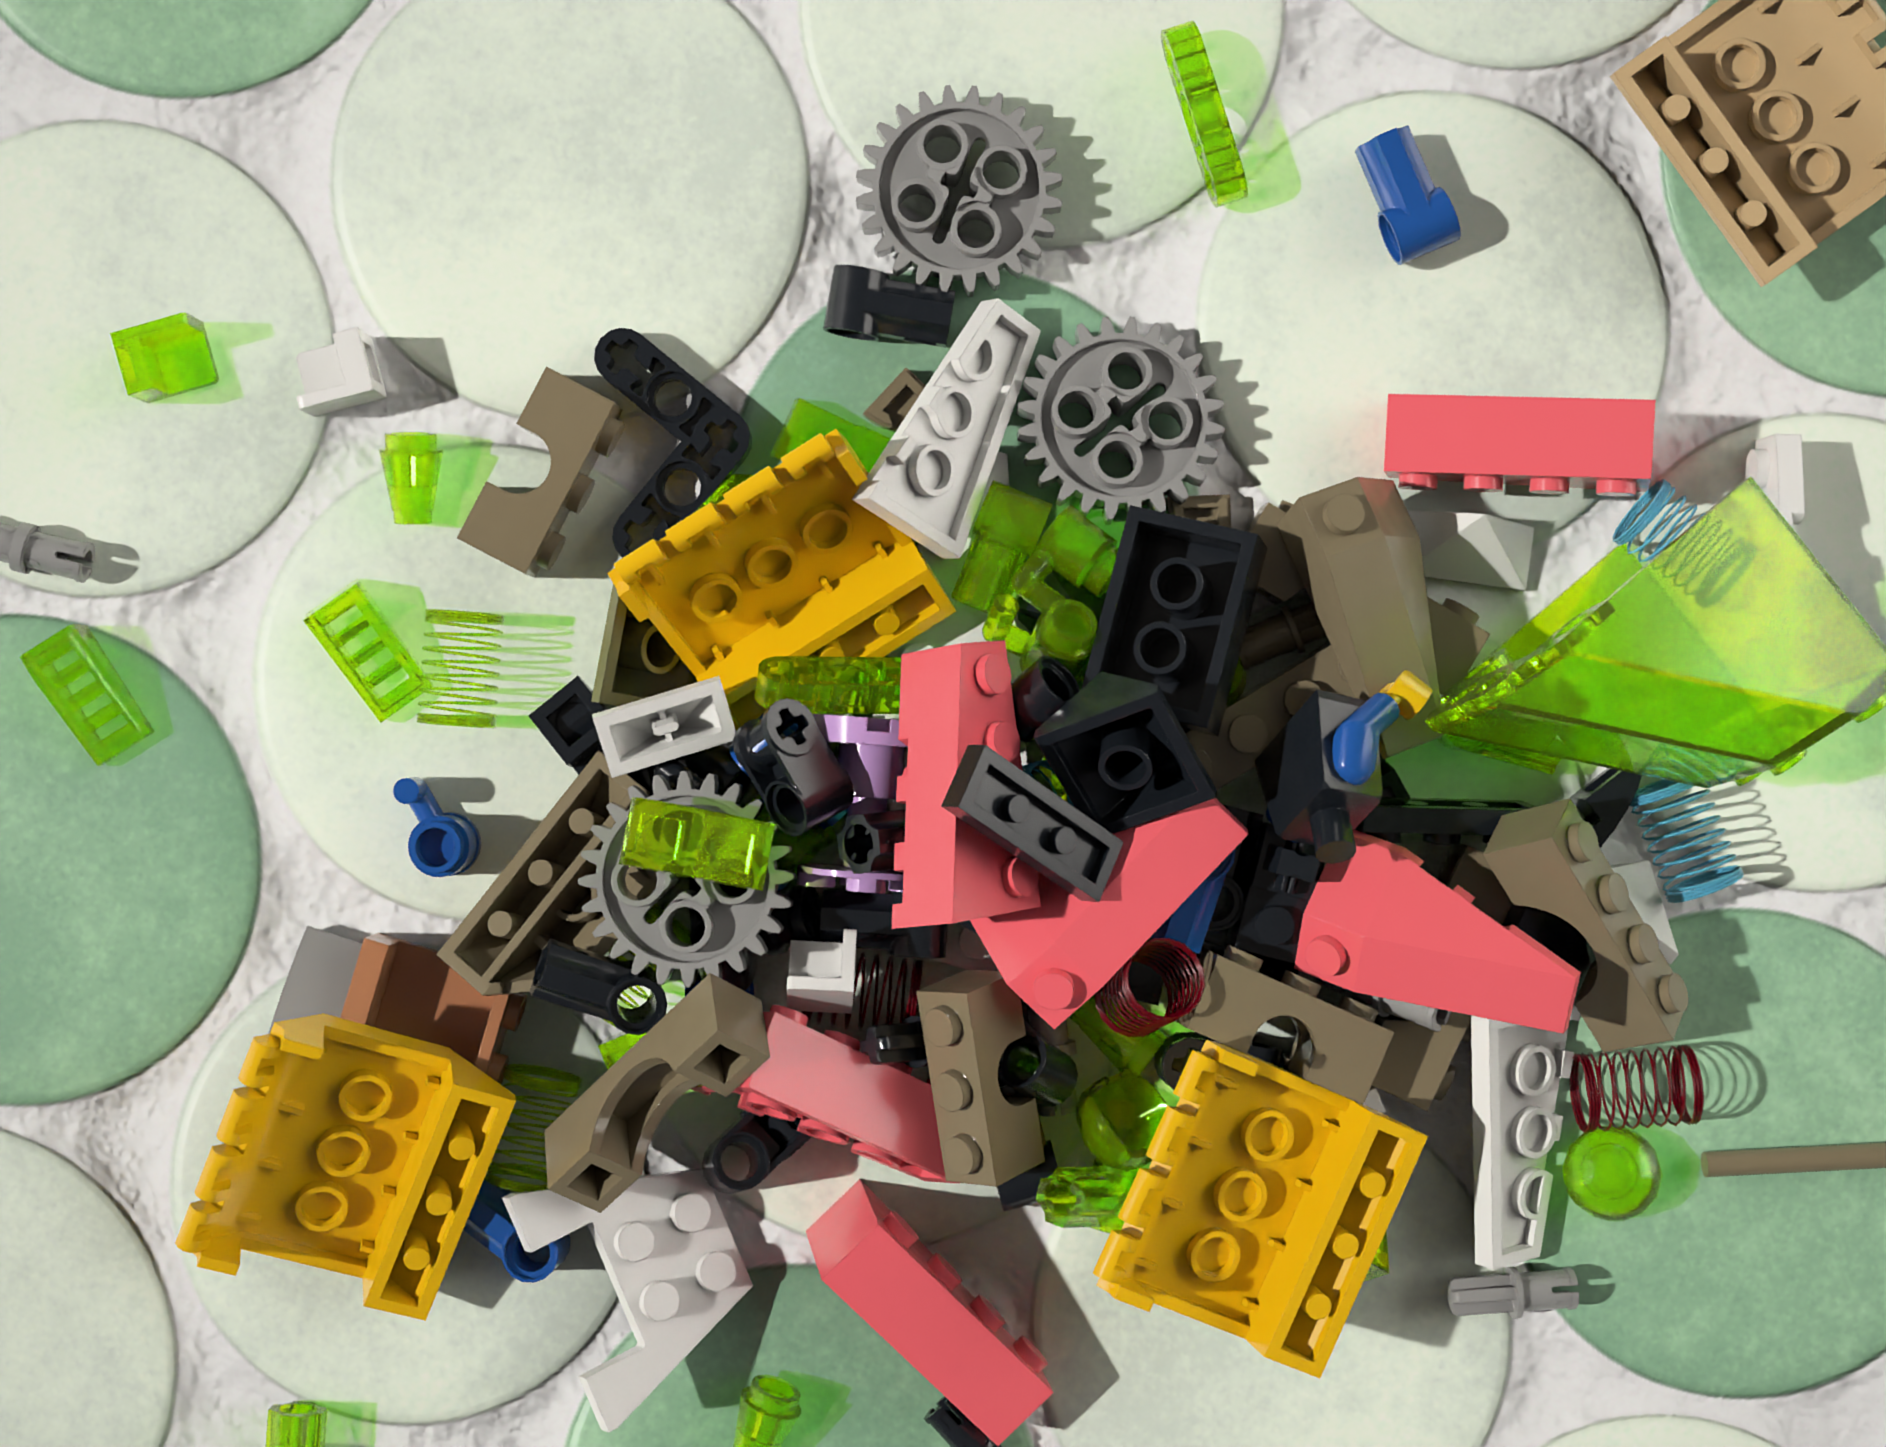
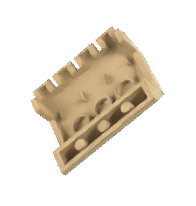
[1610,0,1886,287]

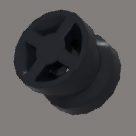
[759,885,822,956]

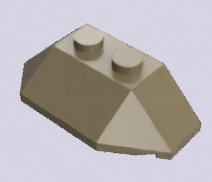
[436,751,657,996]

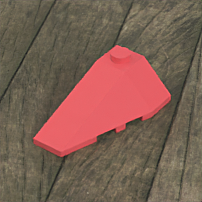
[970,798,1248,1029]
[1294,829,1581,1034]

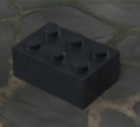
[1081,505,1268,736]

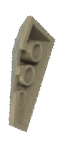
[1276,477,1445,760]

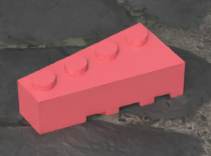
[1384,394,1656,496]
[892,640,1041,929]
[692,1005,958,1183]
[806,1179,1054,1446]

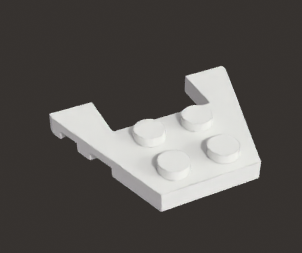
[502,1169,753,1433]

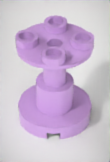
[796,714,908,893]

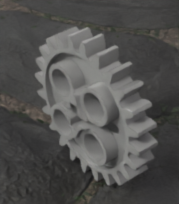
[856,85,1063,297]
[1016,316,1225,525]
[578,771,796,988]

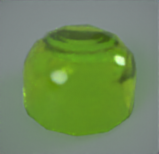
[1076,1069,1168,1171]
[1562,1124,1663,1222]

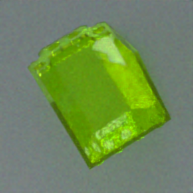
[1425,477,1886,788]

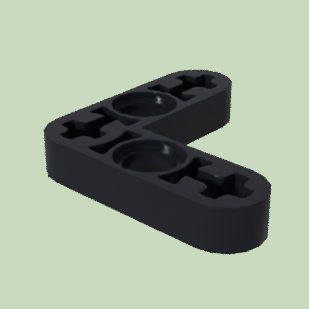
[594,328,752,558]

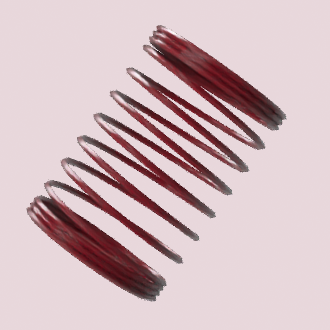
[1095,938,1205,1037]
[801,952,923,1031]
[1569,1045,1704,1133]

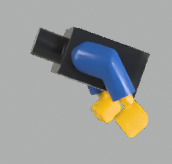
[1255,670,1433,864]

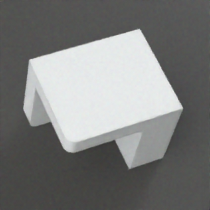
[296,327,387,417]
[787,929,857,1014]

